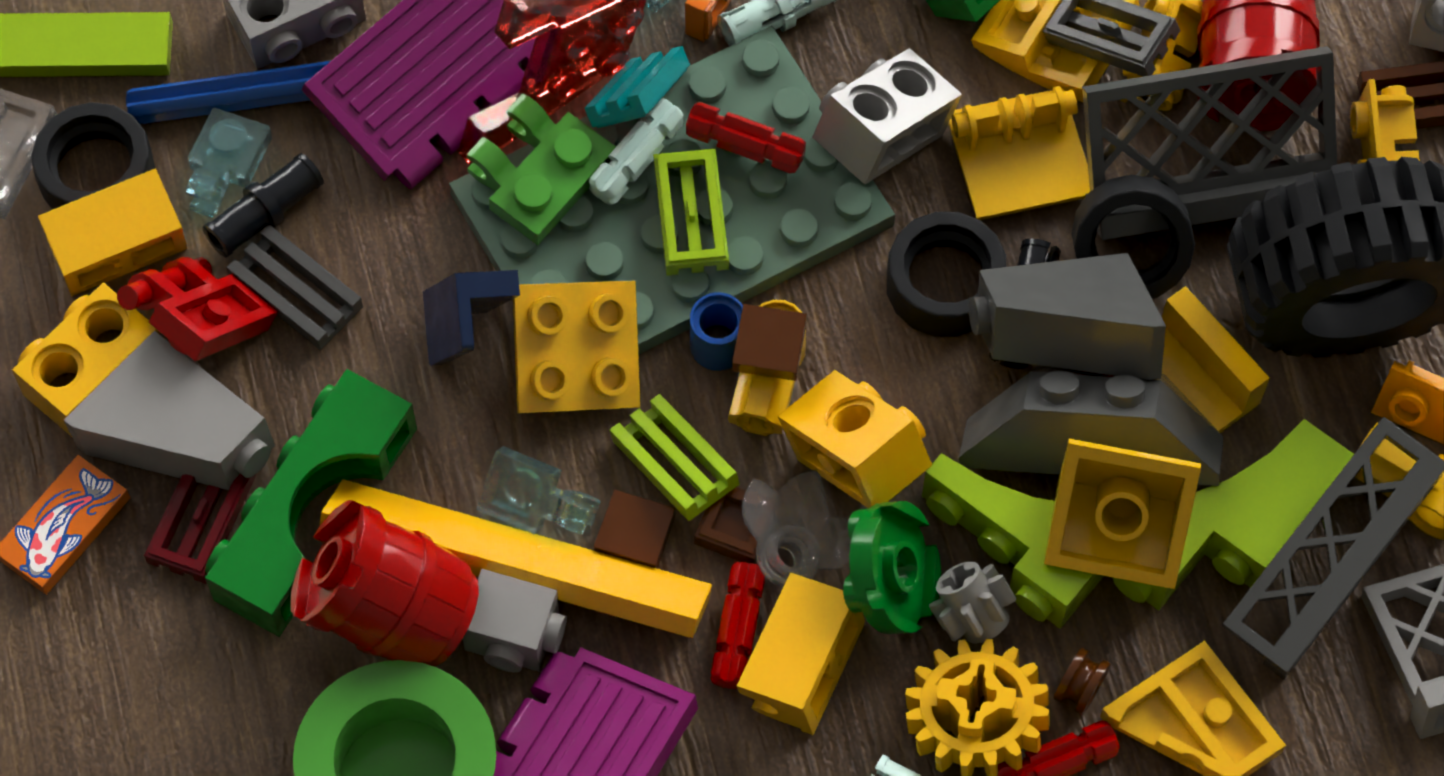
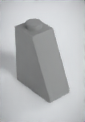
[64,331,275,490]

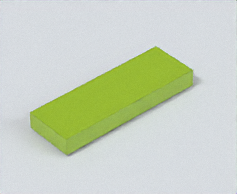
[0,12,173,77]

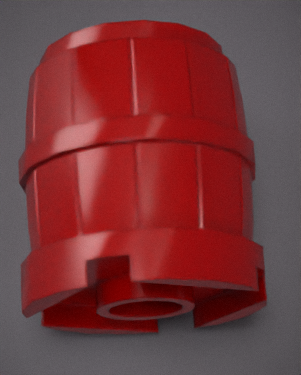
[1197,0,1320,131]
[290,500,479,667]

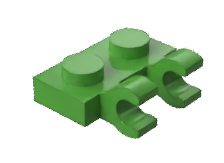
[467,93,616,245]

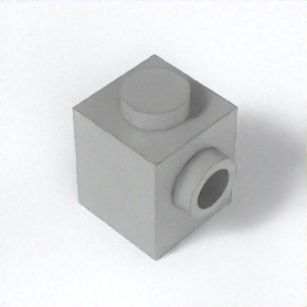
[463,569,567,672]

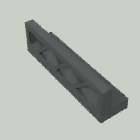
[1222,417,1444,680]

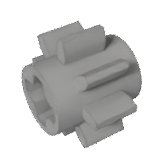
[929,562,1016,644]

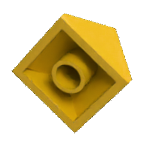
[1044,439,1201,589]

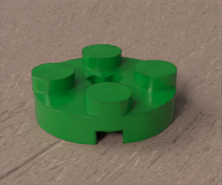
[843,501,941,634]

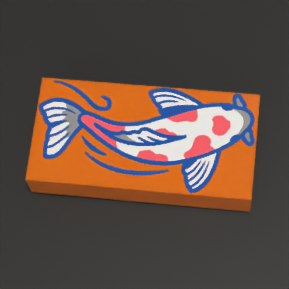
[0,455,130,595]

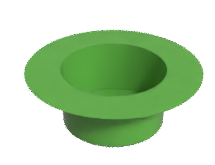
[293,660,496,776]

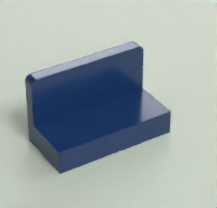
[423,270,520,366]

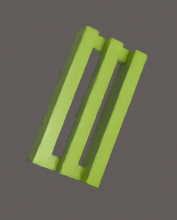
[653,148,729,276]
[609,394,740,521]

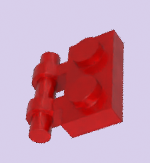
[117,257,278,362]

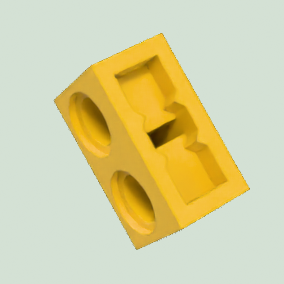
[12,282,160,437]

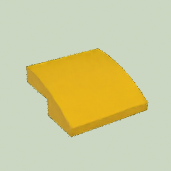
[971,0,1140,102]

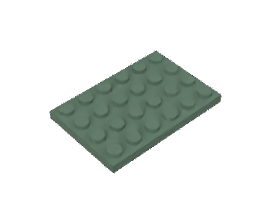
[449,26,895,355]

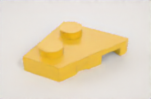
[1100,641,1286,776]

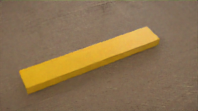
[319,479,712,638]

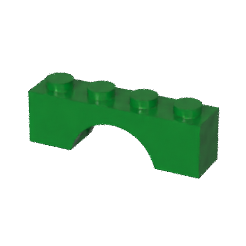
[205,369,417,637]

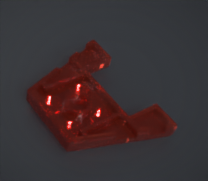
[458,0,647,165]

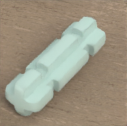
[589,98,684,205]

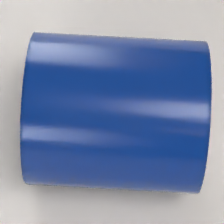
[690,292,743,371]

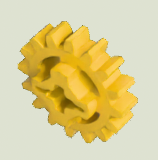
[905,639,1050,776]

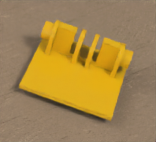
[948,86,1090,220]
[513,280,640,413]

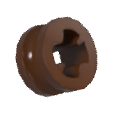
[1053,648,1111,715]

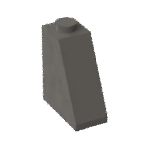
[969,253,1166,380]

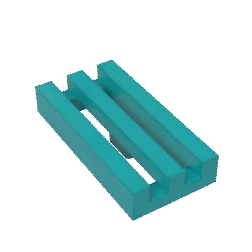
[584,46,690,128]

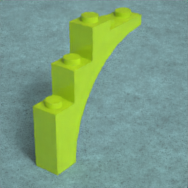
[922,419,1354,629]

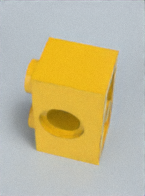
[777,370,932,508]

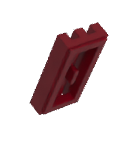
[144,474,257,584]

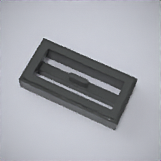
[1043,0,1181,76]
[226,225,363,350]

